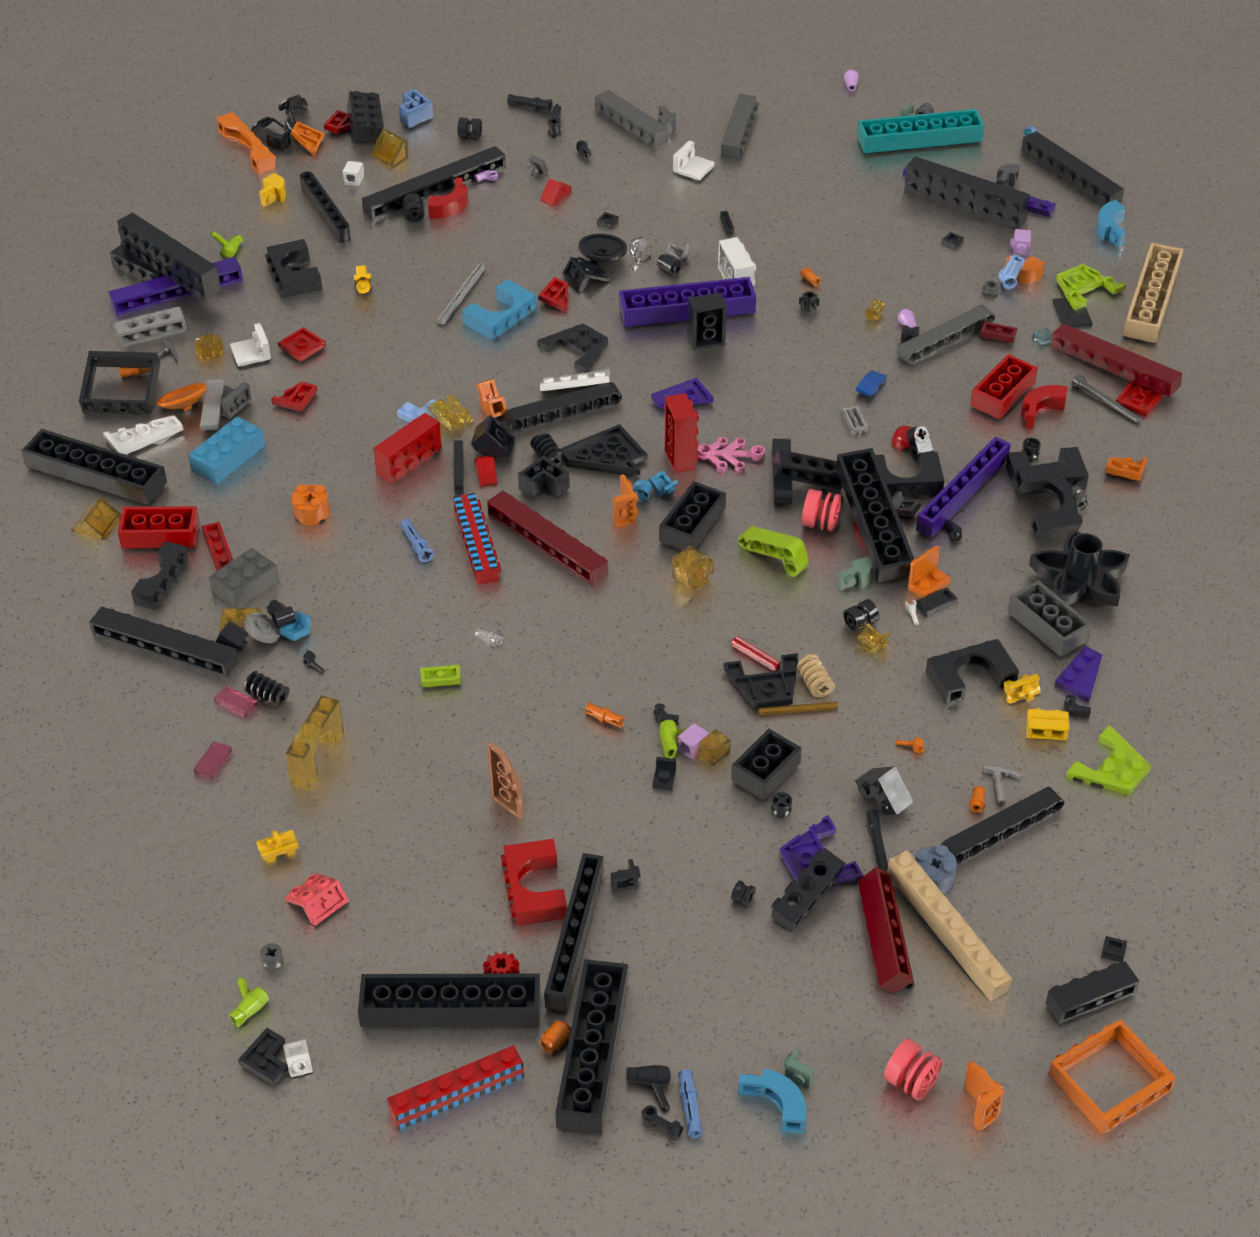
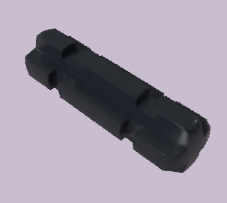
[720,210,734,234]

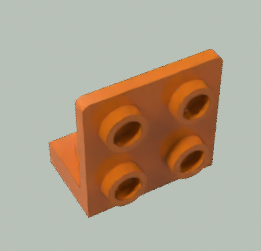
[613,474,638,529]
[908,545,951,598]
[964,1061,1005,1132]

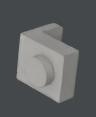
[664,242,690,262]

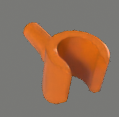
[896,737,924,753]

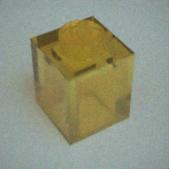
[699,729,731,766]

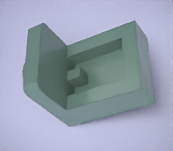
[784,1048,815,1088]

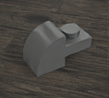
[658,105,676,136]
[996,164,1020,187]

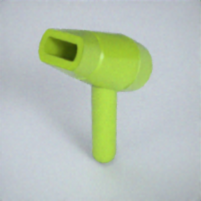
[211,231,243,259]
[660,720,688,758]
[228,977,269,1028]

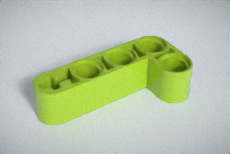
[737,526,809,577]

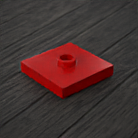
[278,327,326,362]

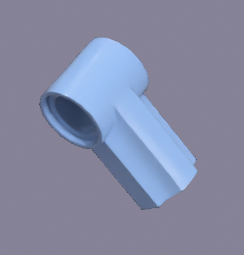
[998,254,1025,289]

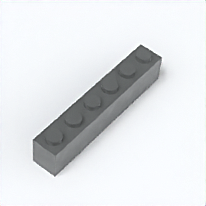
[595,90,668,148]
[721,94,759,160]

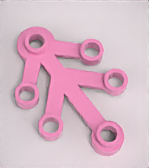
[696,437,765,473]

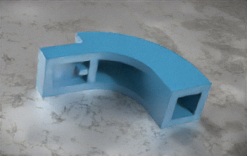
[1096,200,1126,247]
[738,1069,806,1134]

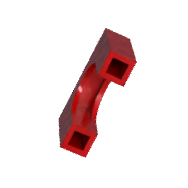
[500,838,567,926]

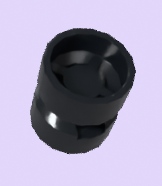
[457,117,482,139]
[402,193,425,223]
[843,599,880,632]

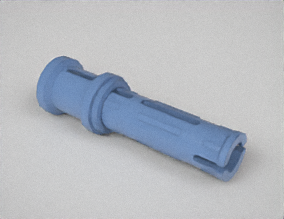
[400,519,434,562]

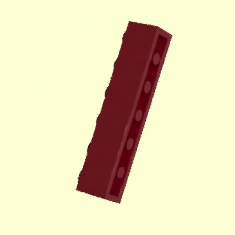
[858,867,914,994]

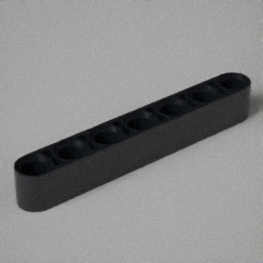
[300,171,351,243]
[504,382,622,431]
[940,787,1065,865]

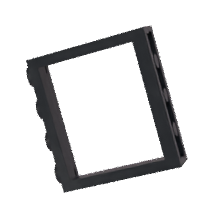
[79,351,160,414]

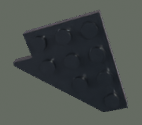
[560,424,648,475]

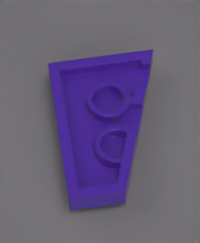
[651,378,714,409]
[1055,646,1102,703]

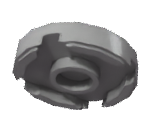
[243,612,281,643]

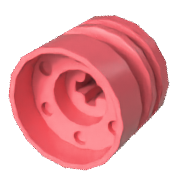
[802,489,842,532]
[883,1038,943,1101]

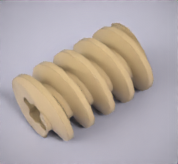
[797,654,835,698]

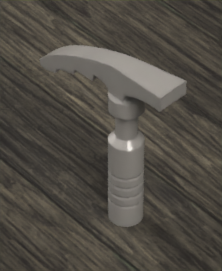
[982,766,1022,805]

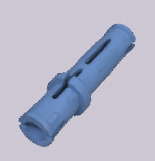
[678,1069,703,1138]

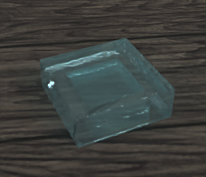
[1032,328,1052,347]

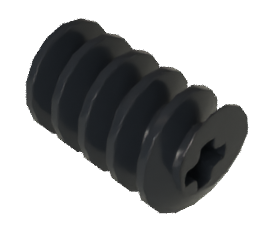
[530,433,564,466]
[244,671,290,708]

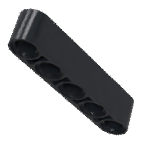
[772,438,793,504]

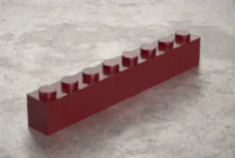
[1051,323,1182,397]
[487,490,608,585]

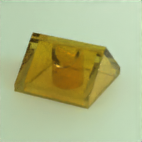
[370,128,408,168]
[71,497,121,540]

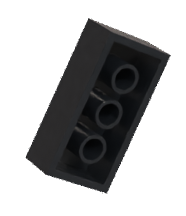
[347,91,384,143]
[659,481,726,554]

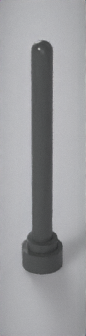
[1071,374,1142,424]

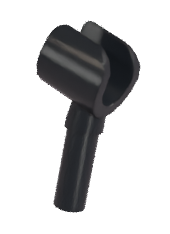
[303,651,325,674]

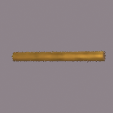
[758,702,838,716]

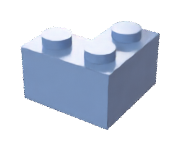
[399,89,433,128]

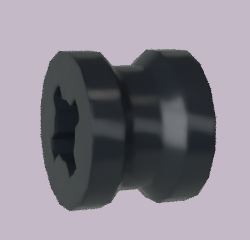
[771,792,792,818]
[731,880,756,906]

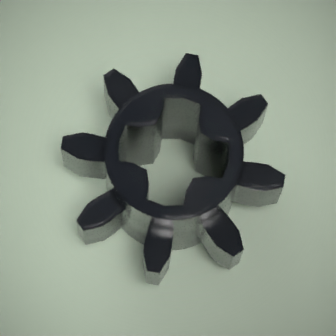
[799,291,820,312]

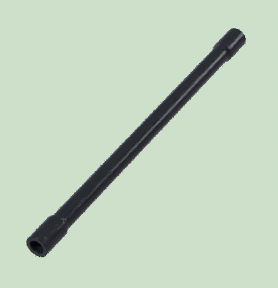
[866,809,915,990]

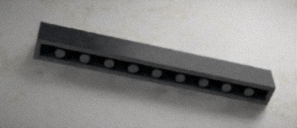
[362,146,506,220]

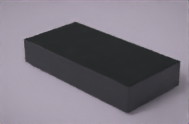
[916,587,958,617]

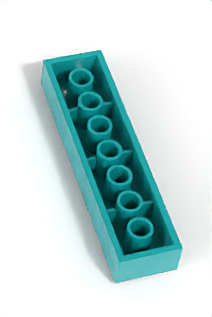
[857,109,985,153]

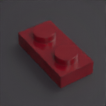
[980,321,1017,343]

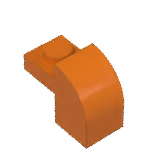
[1005,255,1045,283]
[476,378,507,418]

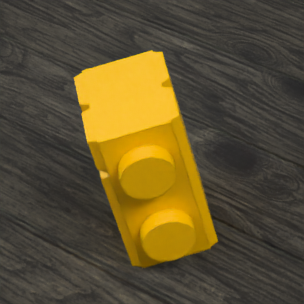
[1025,708,1069,741]

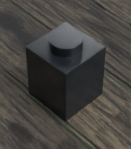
[216,621,248,652]

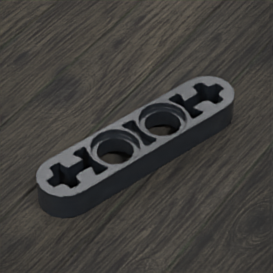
[454,440,464,493]

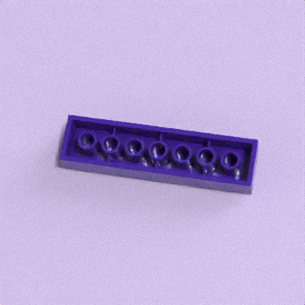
[619,277,756,327]

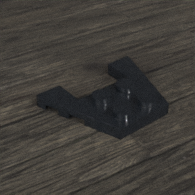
[537,323,608,373]
[723,653,799,709]

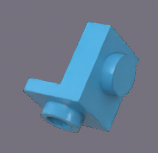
[648,470,679,498]
[280,611,310,641]

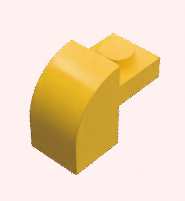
[259,173,286,207]

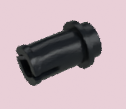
[576,140,592,159]

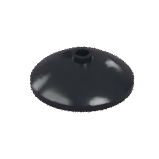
[578,234,627,263]

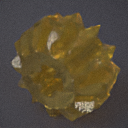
[194,333,224,360]

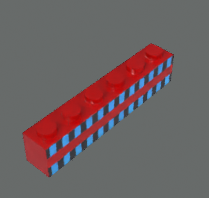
[453,493,501,585]
[387,1045,524,1131]

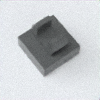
[528,155,548,176]

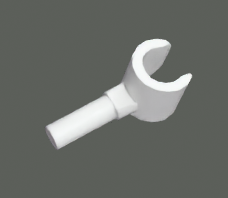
[905,600,919,625]

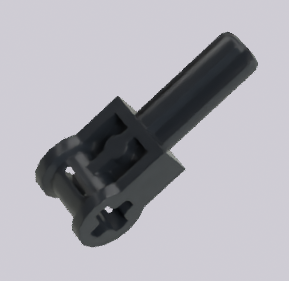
[547,104,562,138]

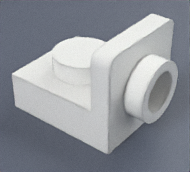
[283,1039,313,1077]

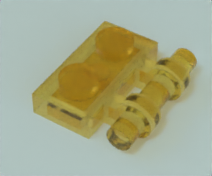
[428,394,473,432]

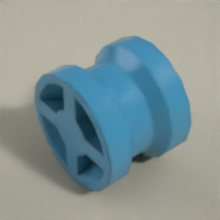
[633,479,652,503]

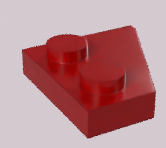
[538,277,569,313]

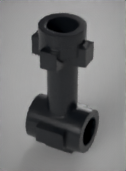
[641,1105,684,1139]

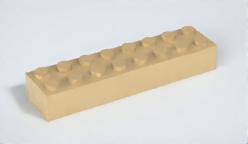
[1123,243,1184,343]

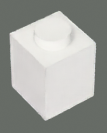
[342,161,364,186]

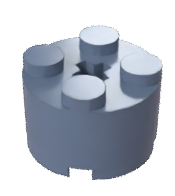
[915,845,957,894]

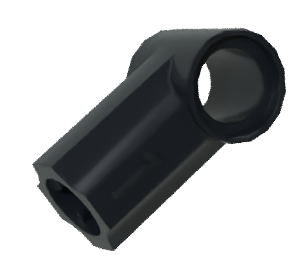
[266,600,296,628]

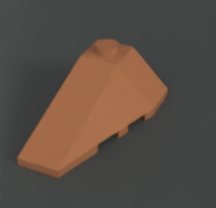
[487,742,523,819]

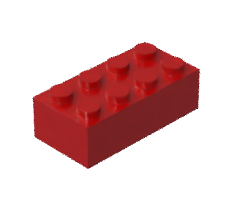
[970,354,1038,419]
[664,393,699,474]
[373,412,442,484]
[117,506,200,548]

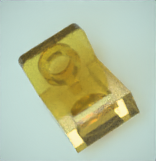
[856,623,891,653]

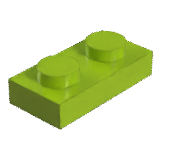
[420,665,461,688]

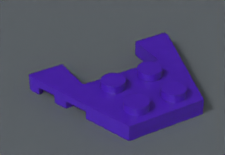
[779,815,864,883]

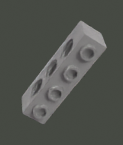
[114,306,187,348]

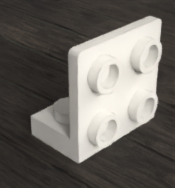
[673,141,715,180]
[230,323,271,366]

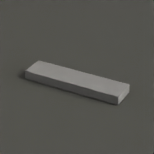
[200,379,225,430]

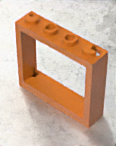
[1048,1019,1176,1134]

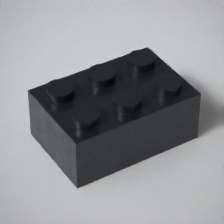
[687,293,727,350]
[731,728,802,800]

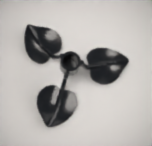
[251,94,308,134]

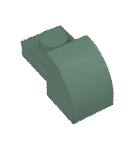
[837,556,872,590]

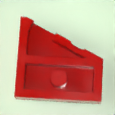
[324,110,350,134]
[271,382,318,412]

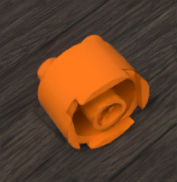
[291,484,330,525]

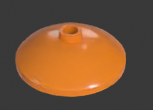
[156,382,207,411]

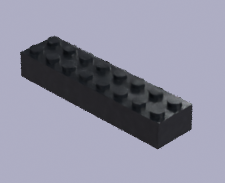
[904,156,1030,229]
[117,212,221,302]
[21,429,167,505]
[836,448,914,583]
[555,959,628,1134]
[358,973,541,1027]

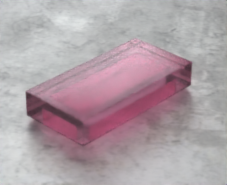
[214,686,258,718]
[193,741,232,780]

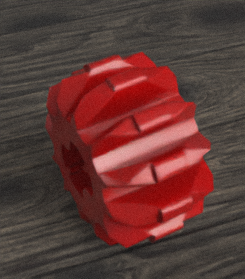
[483,950,520,974]

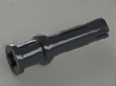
[507,94,553,113]

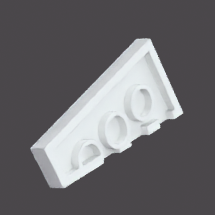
[540,369,610,391]
[103,415,183,455]

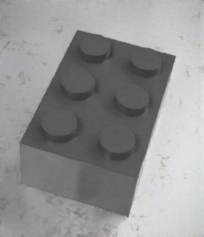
[209,548,279,611]

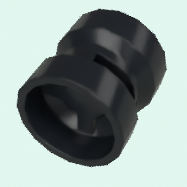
[901,325,920,342]
[1022,438,1041,463]

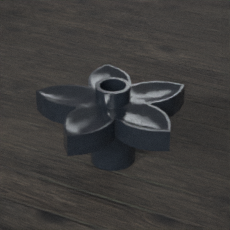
[1029,530,1130,607]

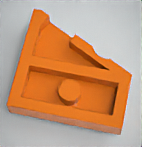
[291,121,325,156]

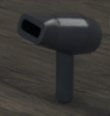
[626,1065,671,1112]

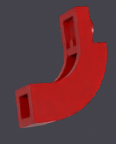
[428,178,469,219]
[1021,385,1068,429]

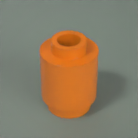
[539,1020,571,1054]

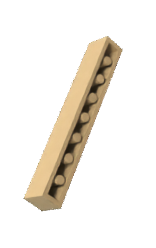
[887,850,1012,1002]

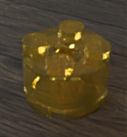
[672,546,715,590]

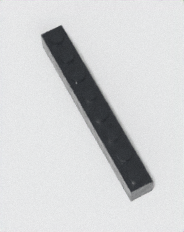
[1021,131,1124,205]
[89,606,239,678]
[544,853,604,1012]

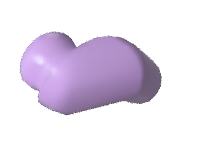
[474,170,498,182]

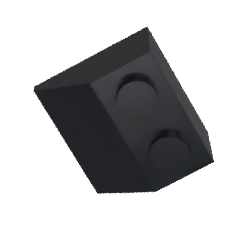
[471,415,516,457]

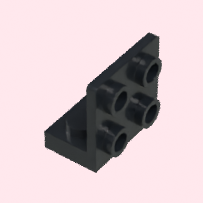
[562,257,610,292]

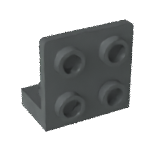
[221,382,252,419]

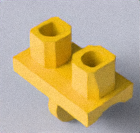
[354,265,371,294]
[1003,674,1041,704]
[256,830,299,863]

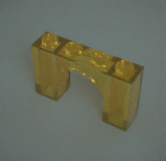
[285,695,344,790]

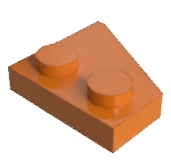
[1105,457,1148,481]

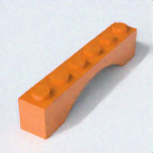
[216,112,276,175]

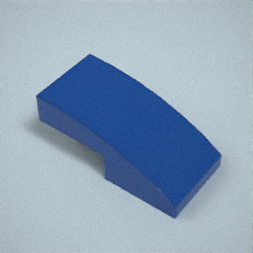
[855,370,887,396]

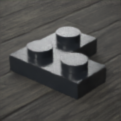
[238,1028,289,1086]

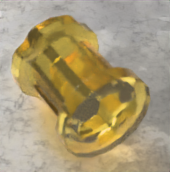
[865,299,885,321]

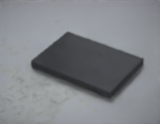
[1053,298,1093,327]

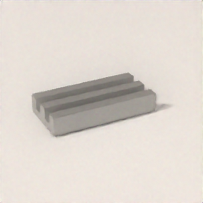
[841,406,869,436]

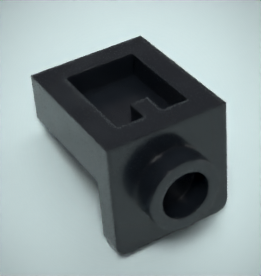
[653,757,677,791]
[611,859,641,893]

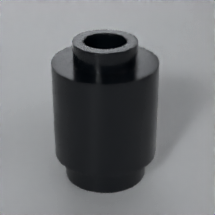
[657,254,681,275]

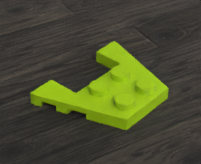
[1056,264,1126,311]
[1066,725,1151,795]

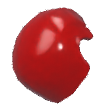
[891,426,919,451]

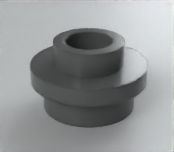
[982,280,999,295]

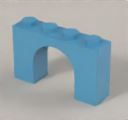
[462,279,537,340]

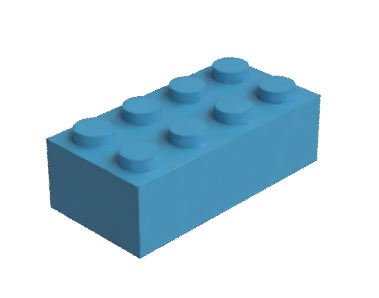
[188,417,266,485]

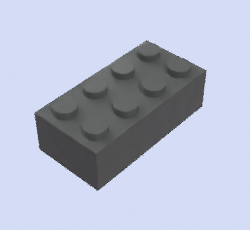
[1008,580,1092,657]

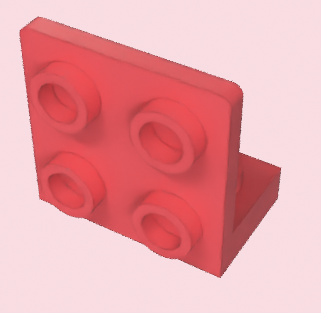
[285,873,349,926]

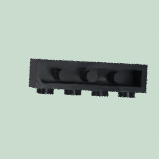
[1046,961,1140,1024]

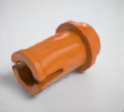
[800,268,821,286]
[969,786,986,813]

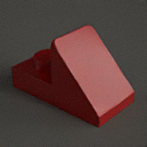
[540,179,572,207]
[474,456,497,487]

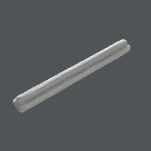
[437,262,485,325]

